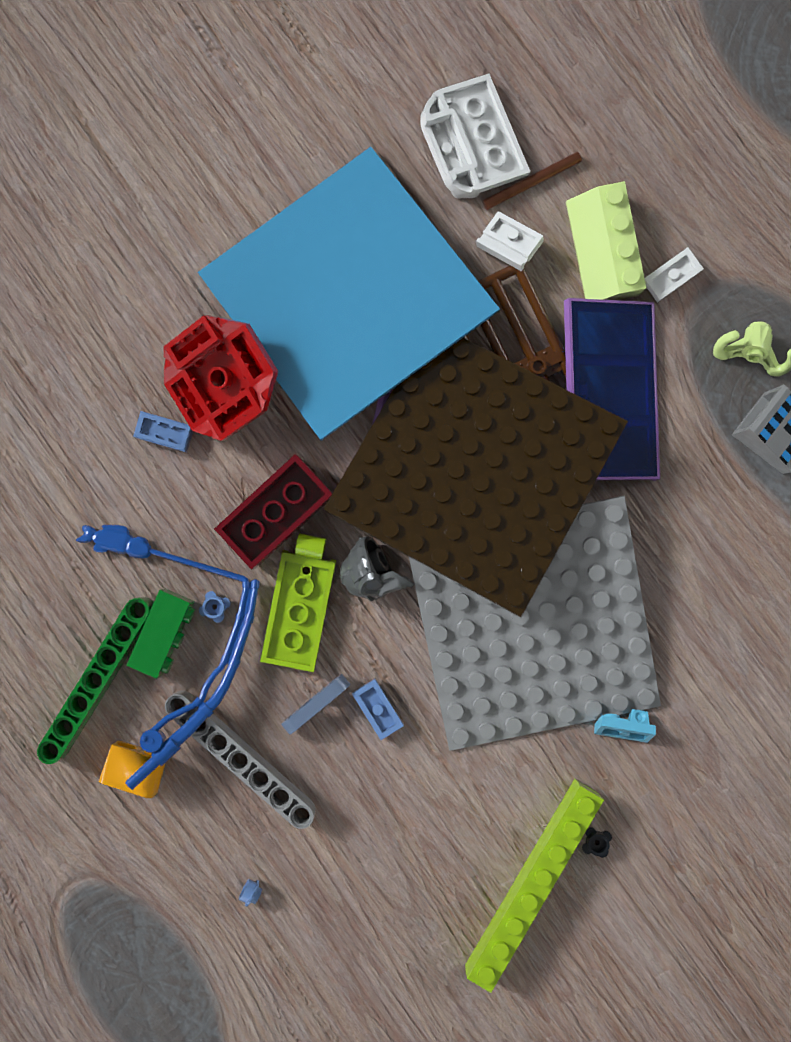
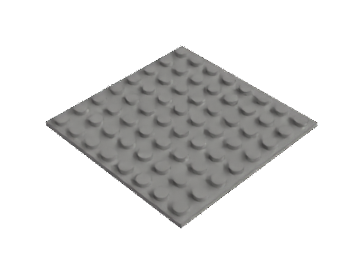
[409,496,661,751]

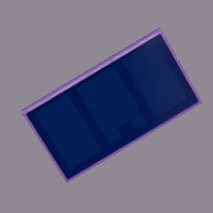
[564,298,660,481]

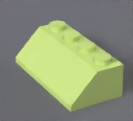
[566,181,646,300]

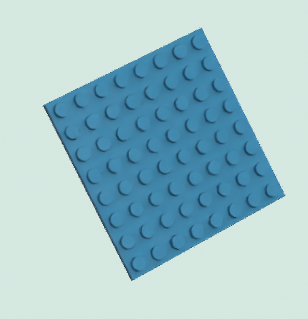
[198,147,500,441]

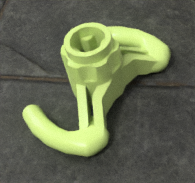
[713,322,791,377]

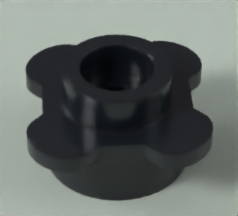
[582,827,612,858]

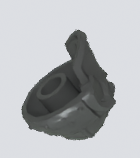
[340,536,415,601]

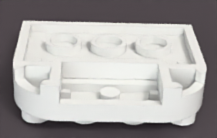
[420,74,530,199]

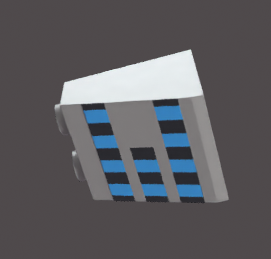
[732,385,791,474]

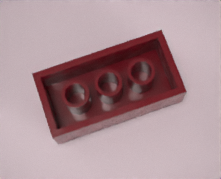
[214,454,333,570]

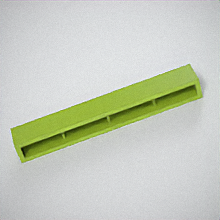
[465,779,604,993]

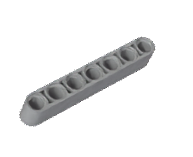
[165,690,316,829]

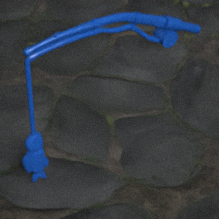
[76,525,260,790]

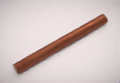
[482,152,582,210]

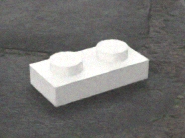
[645,247,704,303]

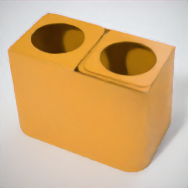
[99,741,165,798]

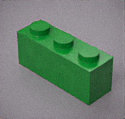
[126,589,196,679]

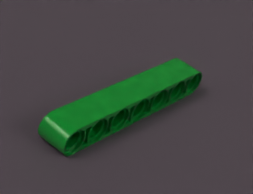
[37,597,153,764]

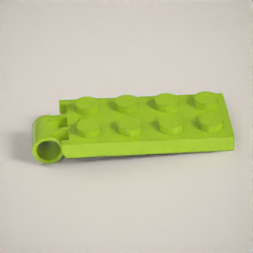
[260,533,336,672]

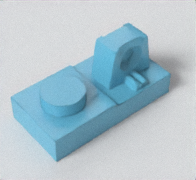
[594,709,656,743]

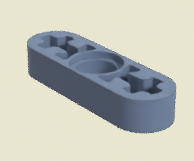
[281,674,351,735]

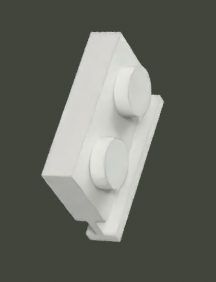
[476,211,543,271]

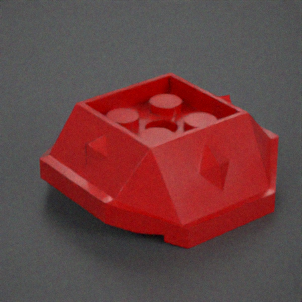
[163,315,278,441]

